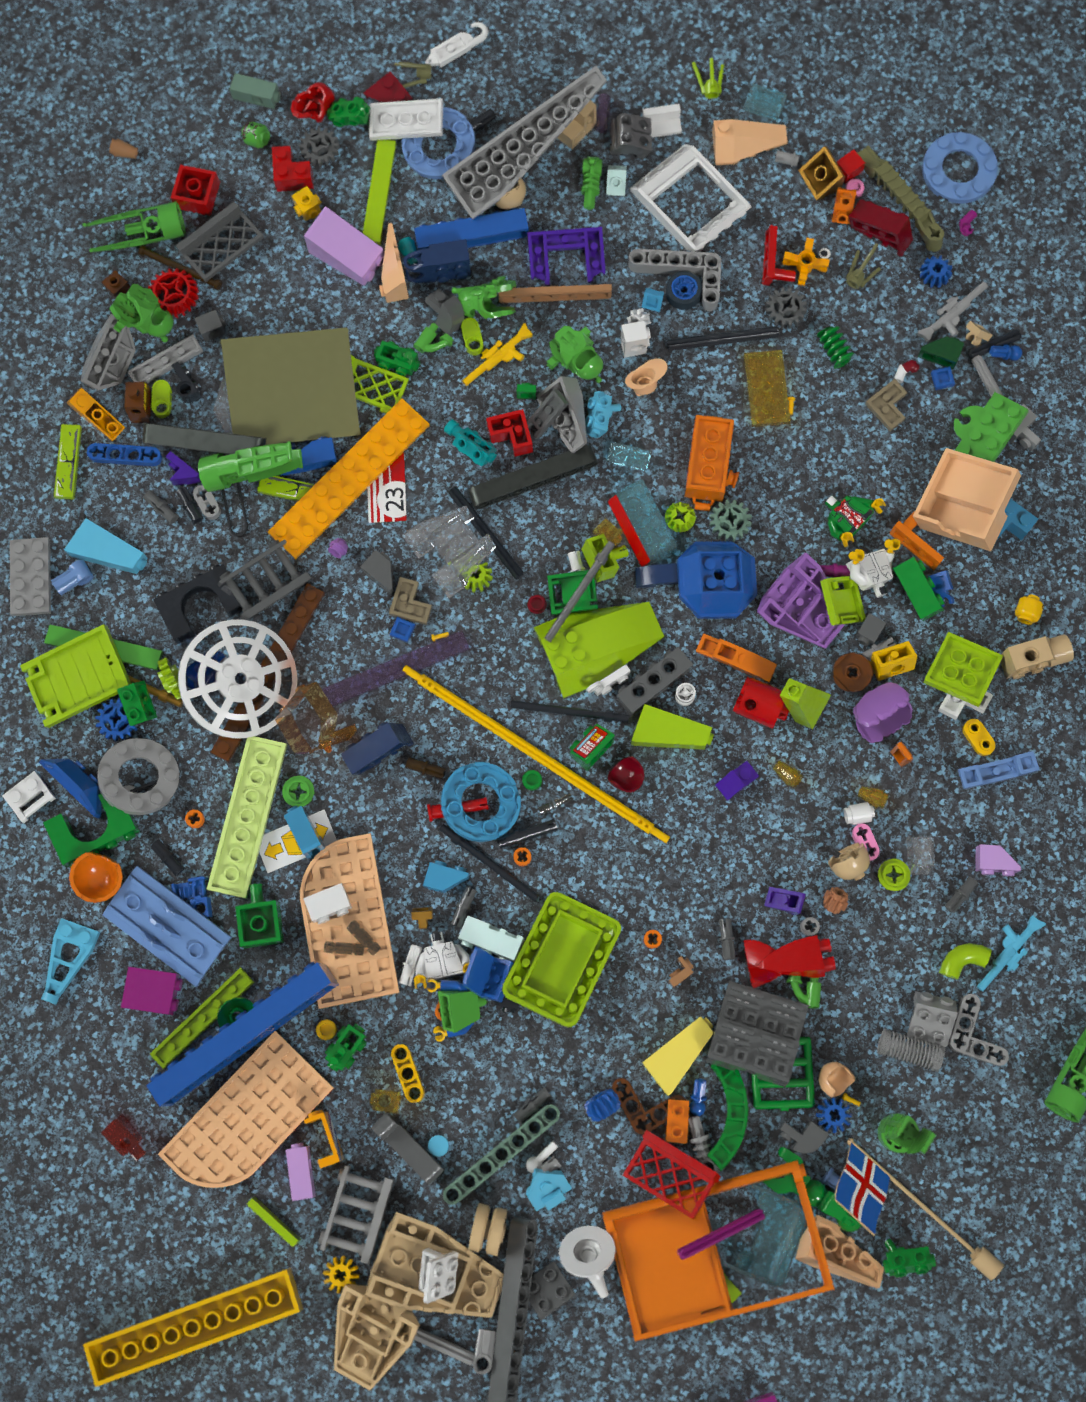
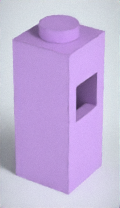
[286,1143,316,1201]

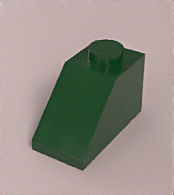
[918,336,964,370]

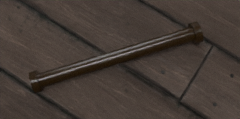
[138,245,222,291]

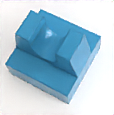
[641,288,664,312]

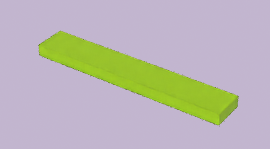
[363,140,396,245]
[150,968,255,1069]

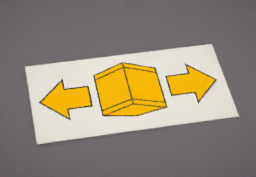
[259,809,337,873]

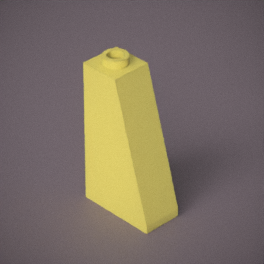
[642,1016,714,1096]

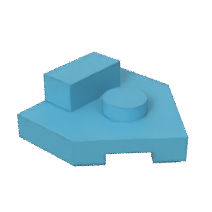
[526,1168,572,1211]

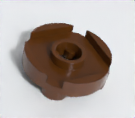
[833,652,874,692]

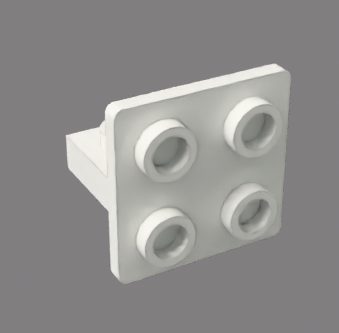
[419,1248,458,1304]

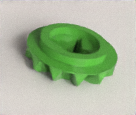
[282,776,315,807]

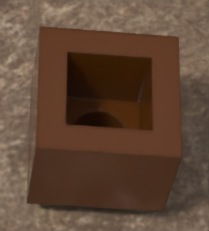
[101,270,130,299]

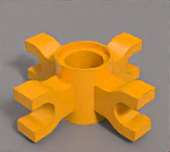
[782,238,830,286]

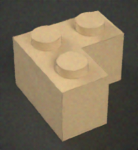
[557,100,597,149]

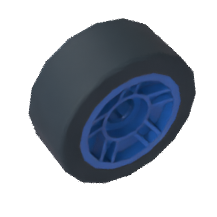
[666,271,702,310]

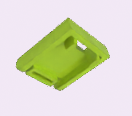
[820,576,866,626]

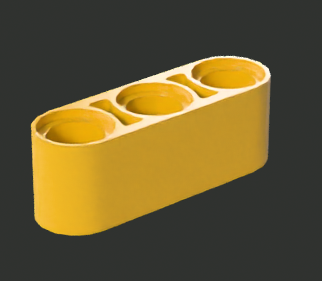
[391,1044,425,1103]

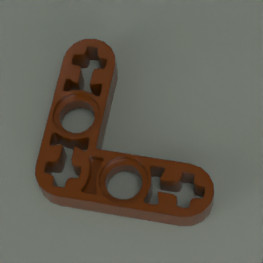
[612,1078,686,1134]

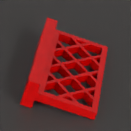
[622,1130,721,1220]

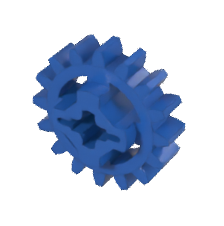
[95,698,138,742]

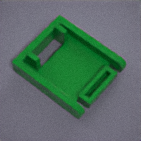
[547,570,598,615]

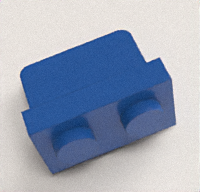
[463,947,514,1002]

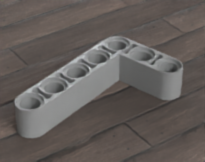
[628,249,721,311]

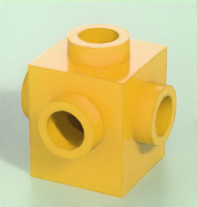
[291,186,322,221]

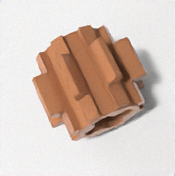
[823,887,849,914]

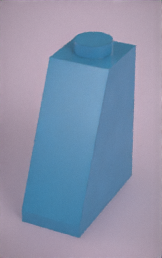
[284,806,325,860]

